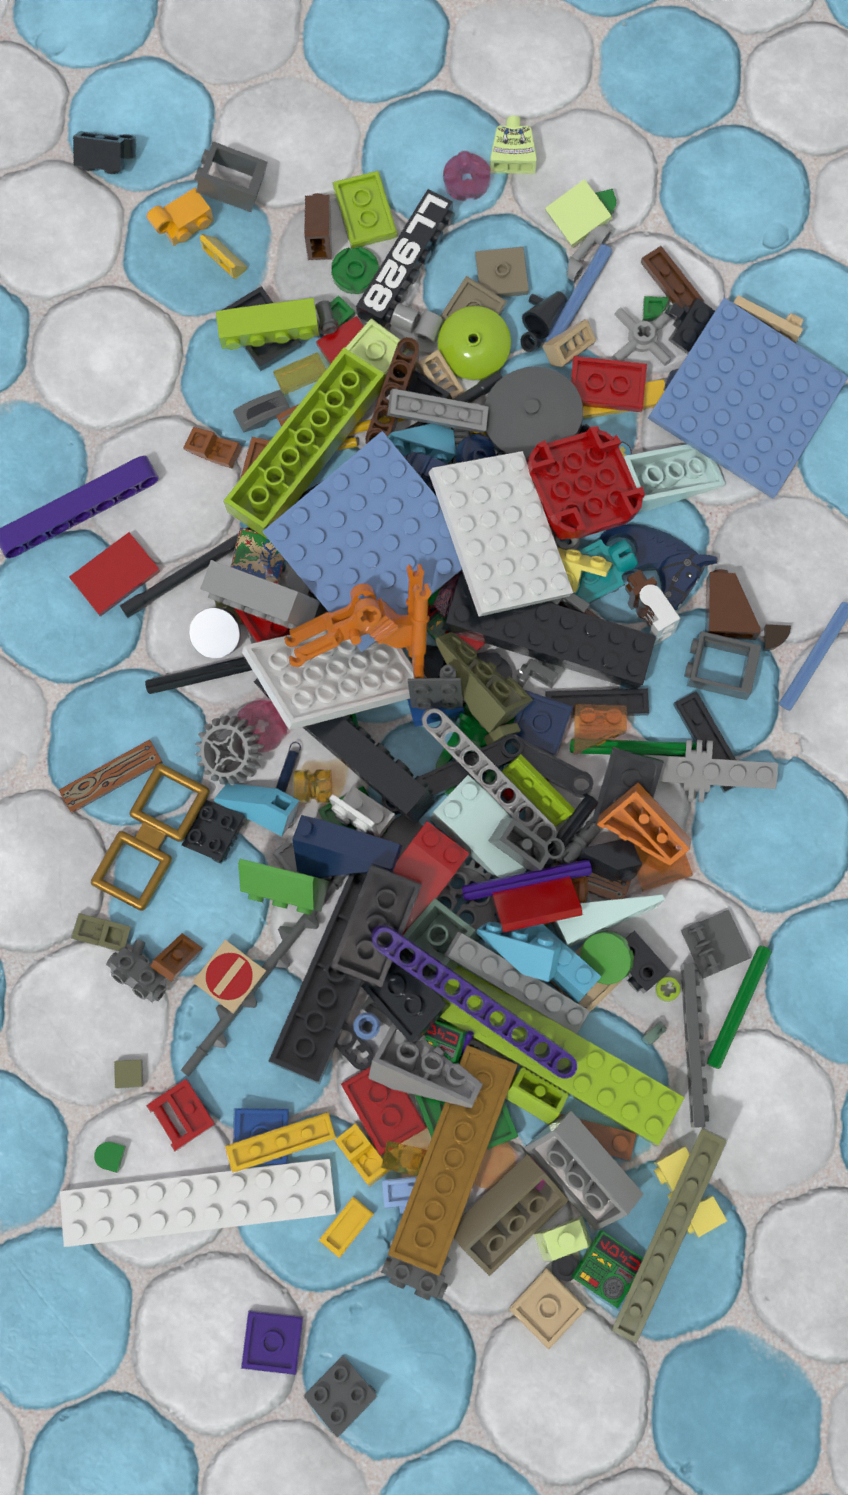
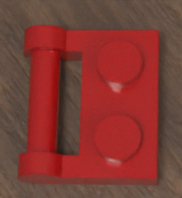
[146,1079,216,1152]

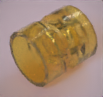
[294,769,332,803]

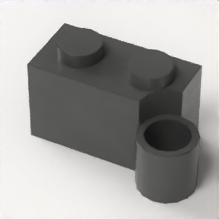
[488,818,565,871]

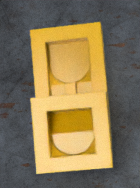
[334,1123,391,1187]

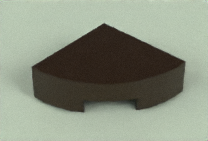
[764,624,791,651]

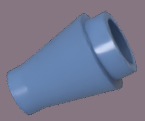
[353,1012,380,1040]

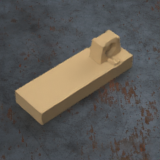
[733,295,803,343]

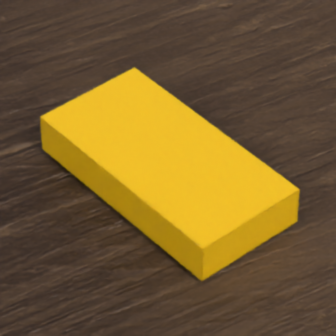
[318,1196,374,1258]

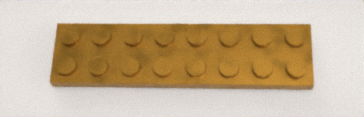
[388,1045,518,1276]

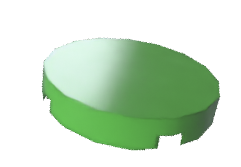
[580,930,634,985]

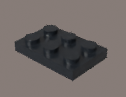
[222,286,301,371]
[592,747,664,824]
[361,950,451,1044]

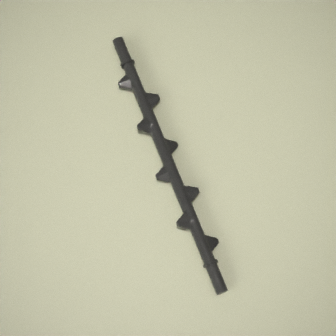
[181,875,346,1077]

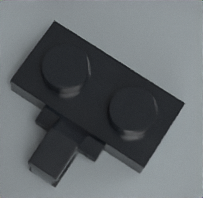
[665,298,715,354]

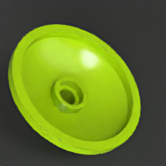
[438,306,511,381]

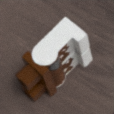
[625,570,680,646]

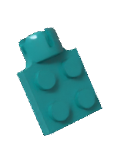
[573,539,638,604]

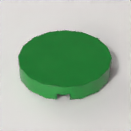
[331,247,379,294]

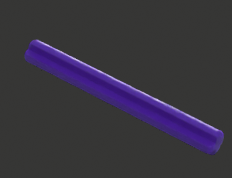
[462,860,592,901]

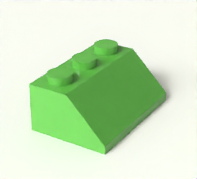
[238,859,329,915]

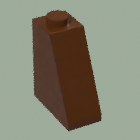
[304,193,332,260]
[705,569,760,640]

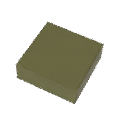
[484,723,521,745]
[114,1059,143,1089]

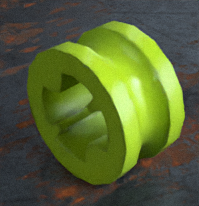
[655,977,680,1002]

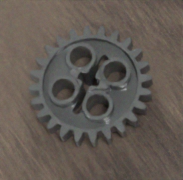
[436,860,499,940]

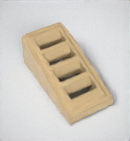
[543,319,596,367]
[417,349,465,399]

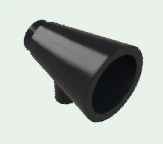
[522,291,567,339]

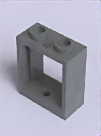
[194,141,268,212]
[684,631,761,700]

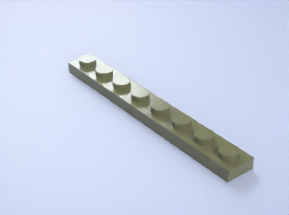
[611,1127,728,1344]

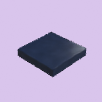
[514,690,574,756]

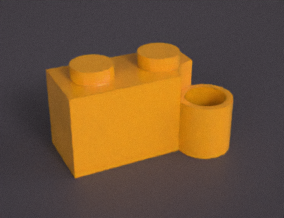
[146,188,214,246]

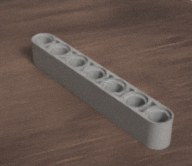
[421,708,557,844]

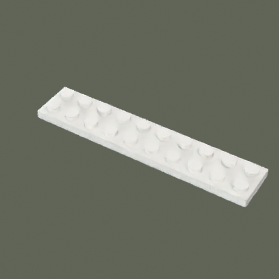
[60,1159,336,1247]

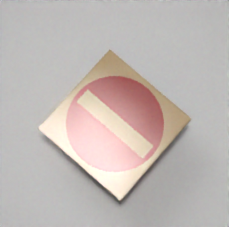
[193,940,266,1014]

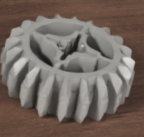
[195,715,264,785]

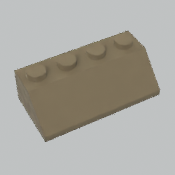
[454,1154,569,1276]

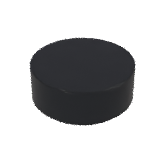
[551,1254,579,1282]

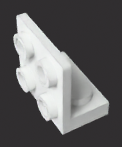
[329,786,395,838]

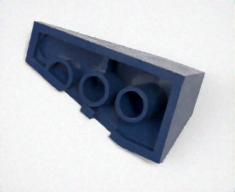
[292,815,402,879]

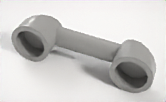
[567,225,612,282]

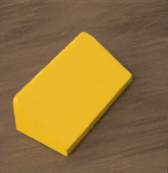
[200,234,247,279]

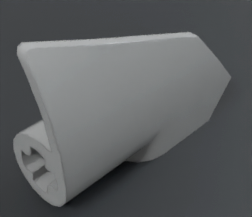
[389,303,444,354]

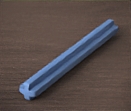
[546,244,612,342]
[779,602,848,711]

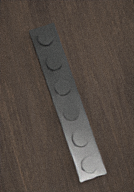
[680,963,709,1128]

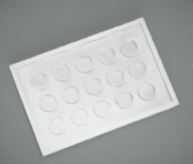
[429,451,573,617]
[242,630,414,730]

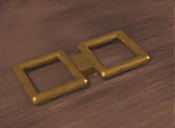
[91,763,210,911]

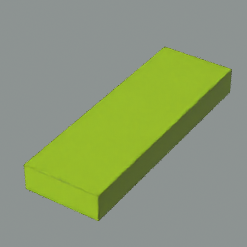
[501,754,575,827]

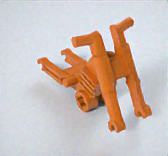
[284,564,431,679]

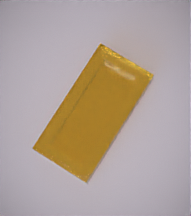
[273,352,326,395]

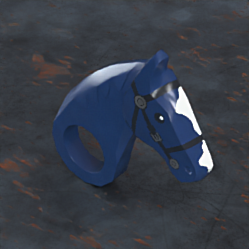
[599,524,718,611]

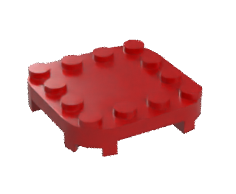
[526,426,645,540]

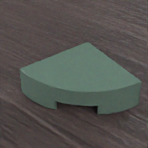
[641,1021,667,1046]

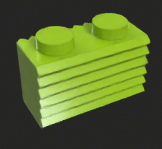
[505,1067,568,1125]

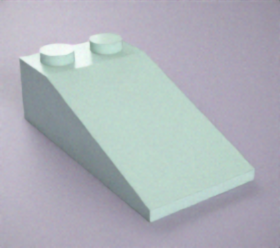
[624,444,725,513]
[430,775,527,879]
[551,895,665,947]

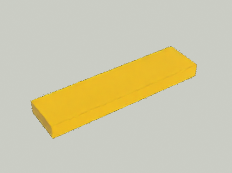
[224,1112,336,1173]

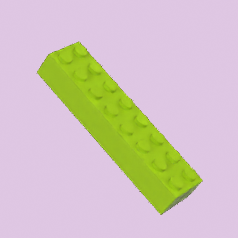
[223,348,385,539]

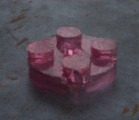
[443,151,491,201]
[237,700,288,752]

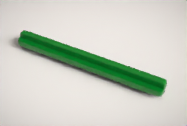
[570,738,697,757]
[707,945,772,1069]

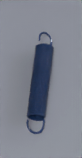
[276,742,301,793]

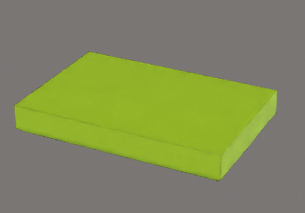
[332,170,398,248]

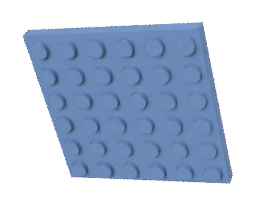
[647,298,848,499]
[262,431,462,652]

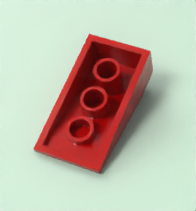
[394,821,470,935]

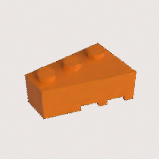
[597,783,691,865]

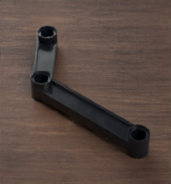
[382,734,594,815]

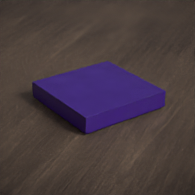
[241,1310,304,1375]

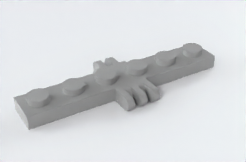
[641,739,778,803]

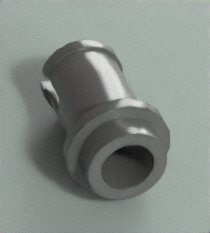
[315,300,338,334]

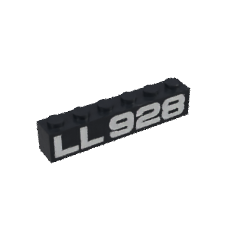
[356,189,455,327]

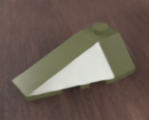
[435,632,533,733]

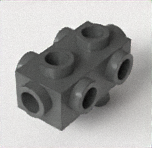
[106,940,167,1003]
[381,1256,451,1301]

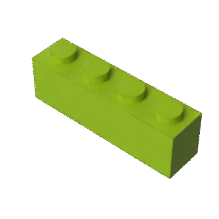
[216,298,319,350]

